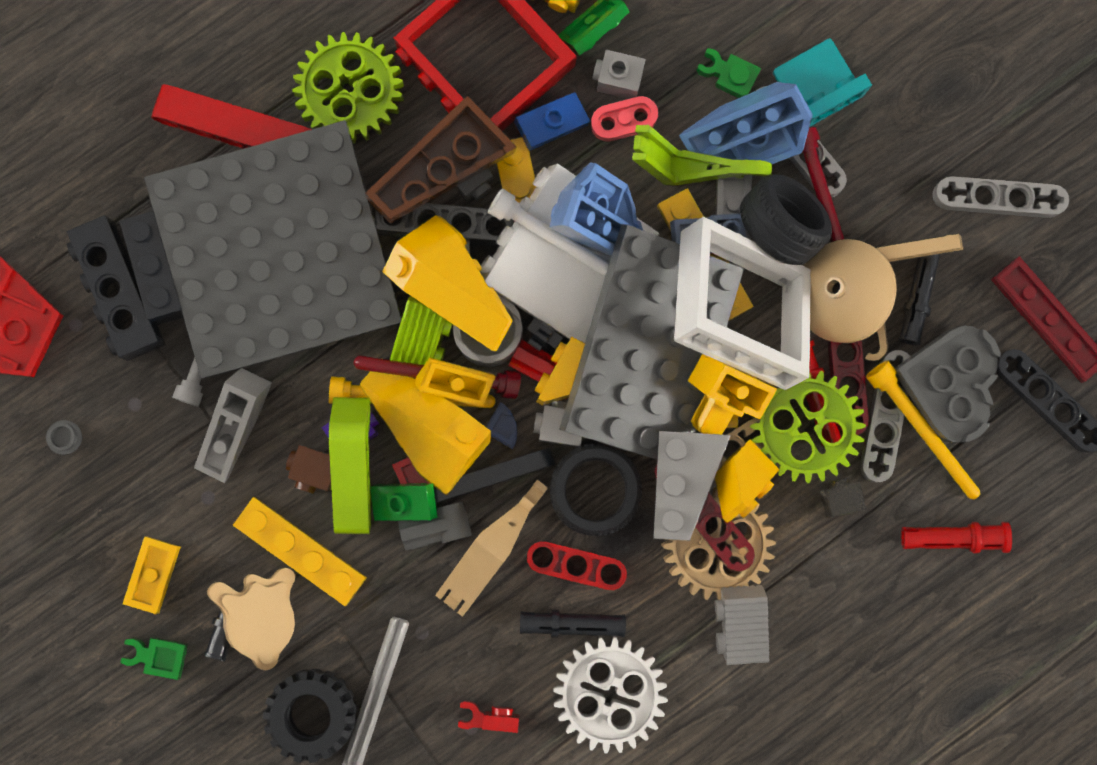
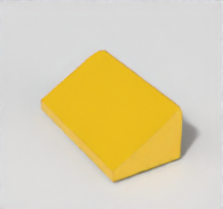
[414,358,495,407]

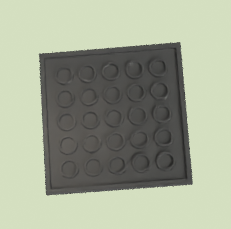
[144,120,402,379]

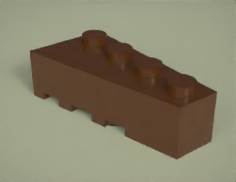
[365,96,517,224]

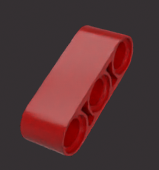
[527,541,627,590]

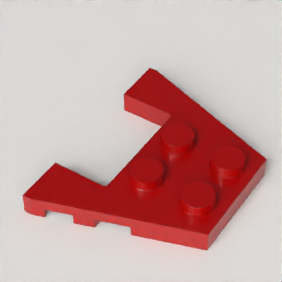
[0,256,64,378]

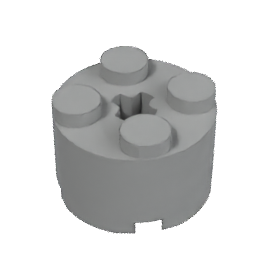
[453,295,523,368]

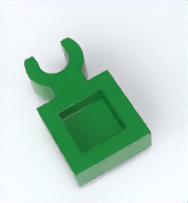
[697,48,761,98]
[120,637,188,680]

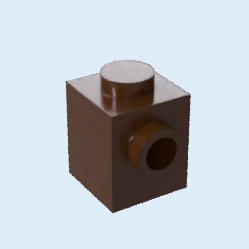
[286,445,332,494]

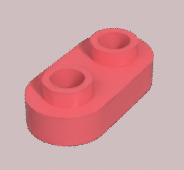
[591,96,658,142]

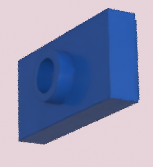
[514,92,591,151]

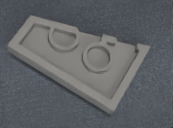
[653,431,731,541]

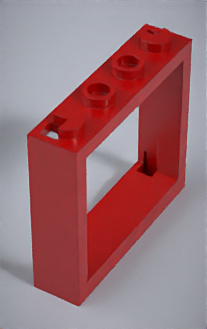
[393,0,577,131]

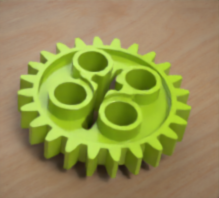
[292,32,404,144]
[750,371,866,483]

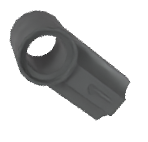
[398,502,472,550]

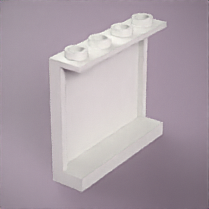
[480,164,659,343]

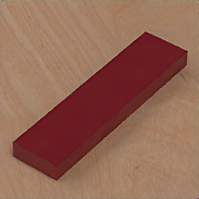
[991,256,1097,383]

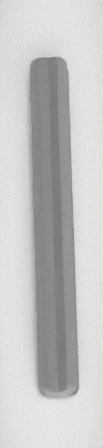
[342,617,409,765]

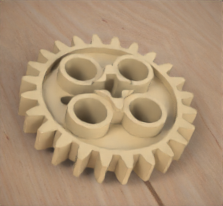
[661,487,776,600]

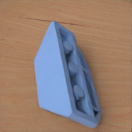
[679,82,813,164]
[549,162,643,256]

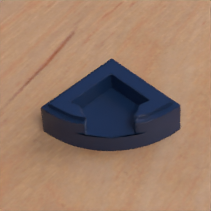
[486,402,518,450]

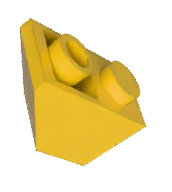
[534,336,585,405]
[715,439,780,523]

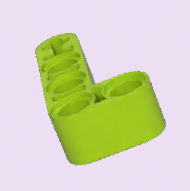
[329,397,371,534]

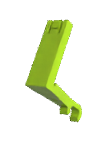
[632,125,772,185]

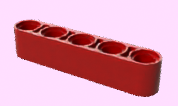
[151,84,312,149]

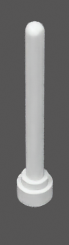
[488,188,609,276]

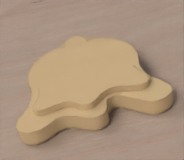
[207,568,295,670]

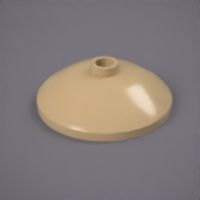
[804,239,897,343]

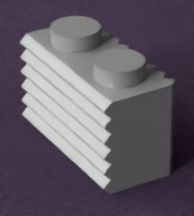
[715,585,770,665]

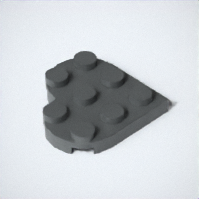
[895,326,1001,443]

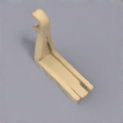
[865,234,963,361]
[435,480,548,617]

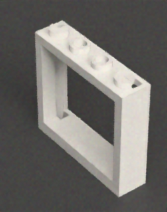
[674,217,811,390]

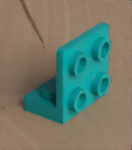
[773,38,872,127]

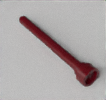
[800,126,844,242]
[354,356,521,399]

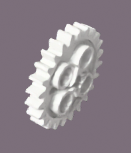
[553,637,668,754]

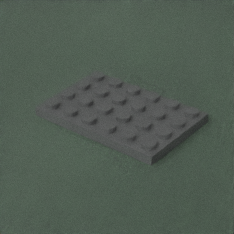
[559,224,744,460]

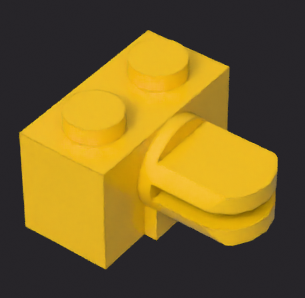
[688,354,777,435]

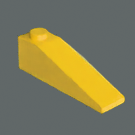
[382,215,513,351]
[360,358,491,496]

